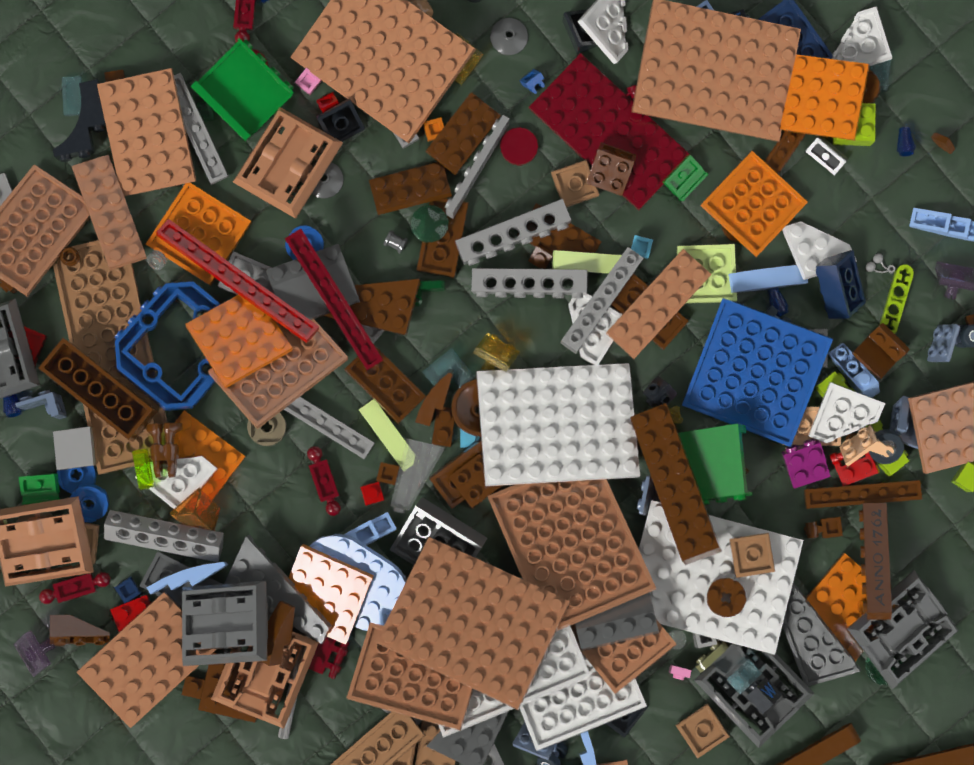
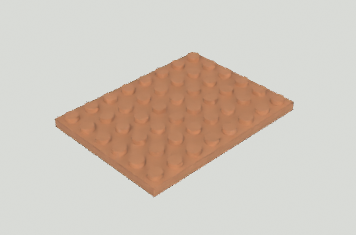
[290,0,476,144]
[632,0,801,142]
[488,479,656,631]
[376,537,570,711]

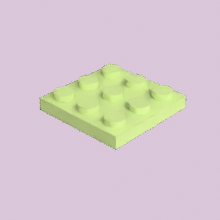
[677,244,737,304]

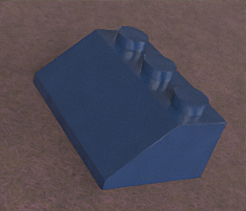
[816,250,866,319]

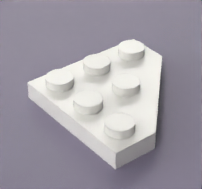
[577,0,628,64]
[832,7,892,66]
[782,222,857,280]
[568,294,622,366]
[808,382,885,443]
[135,456,218,514]

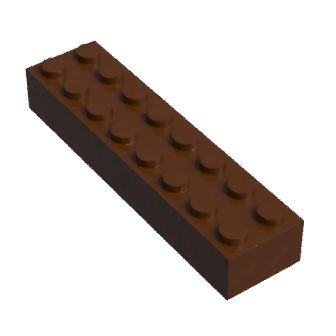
[630,403,722,565]

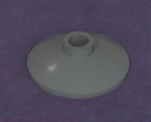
[490,18,528,55]
[312,162,343,198]

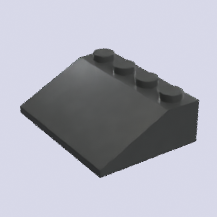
[266,244,360,320]
[390,497,487,565]
[575,592,659,651]

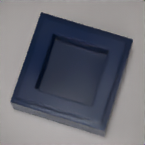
[114,577,142,604]

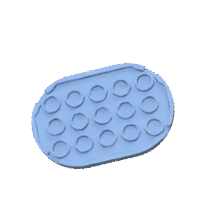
[309,534,406,631]

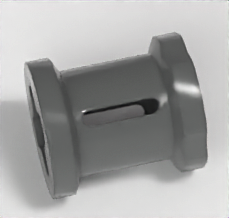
[383,230,408,254]

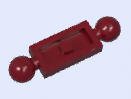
[233,0,256,43]
[307,446,341,516]
[39,572,111,604]

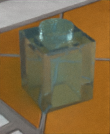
[727,659,762,694]

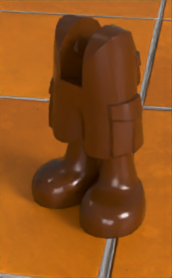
[146,423,182,478]

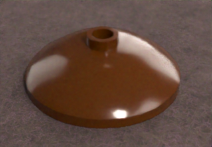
[451,380,481,437]

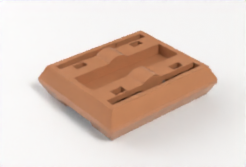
[233,107,343,219]
[0,496,94,587]
[211,631,319,728]

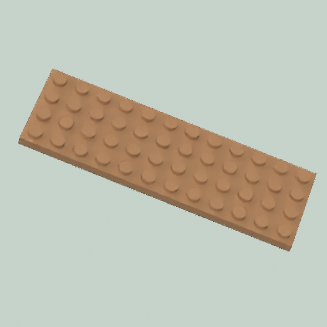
[53,240,168,475]

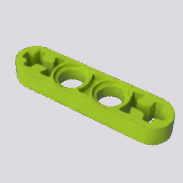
[879,265,914,334]

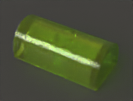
[132,449,155,490]

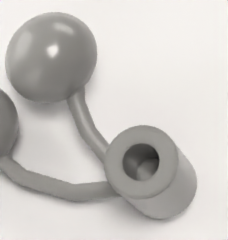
[866,253,896,274]

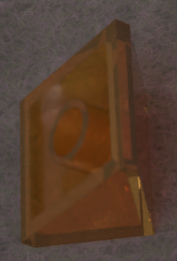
[170,487,221,531]

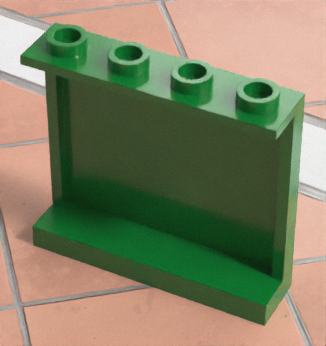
[191,38,294,142]
[679,424,752,505]

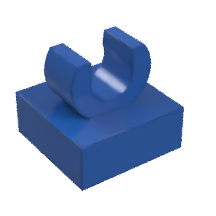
[519,69,545,94]

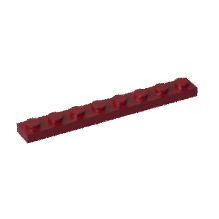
[284,229,383,370]

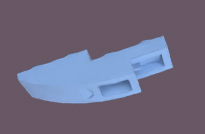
[344,512,397,546]

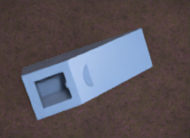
[828,343,880,398]

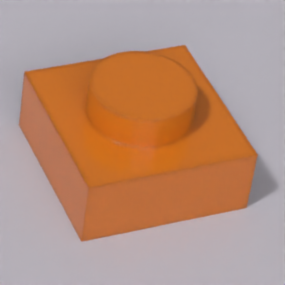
[423,117,444,142]

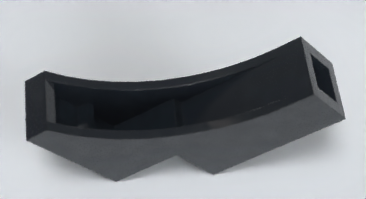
[53,79,106,162]

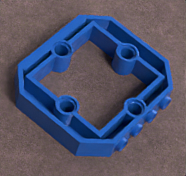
[115,282,221,411]

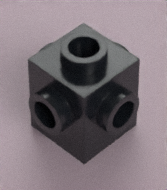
[642,376,677,408]

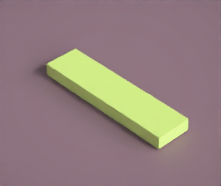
[552,250,622,273]
[359,399,419,472]

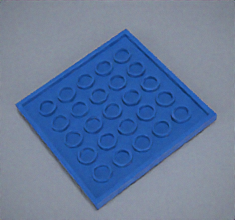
[682,297,833,447]

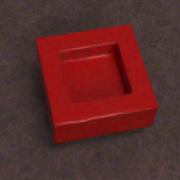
[316,92,339,113]
[360,482,384,506]

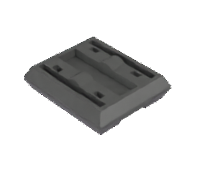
[0,299,40,399]
[847,570,959,689]
[182,581,268,666]
[694,643,815,748]

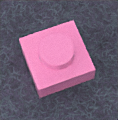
[295,68,322,95]
[669,665,692,680]

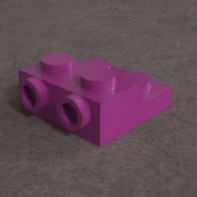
[781,439,831,489]

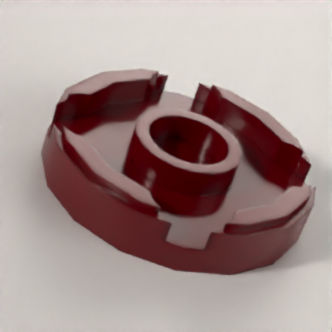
[500,127,538,166]

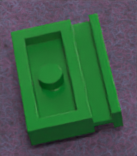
[662,155,708,201]
[19,473,61,505]

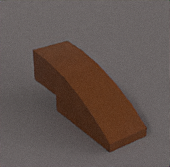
[415,369,454,426]
[260,601,295,666]

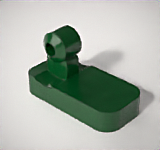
[414,281,445,307]

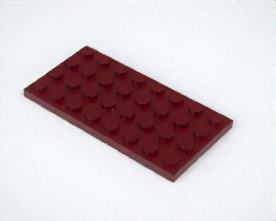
[529,53,690,211]

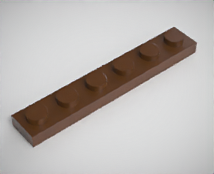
[804,480,922,509]

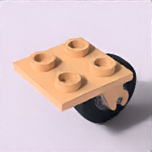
[839,425,904,466]

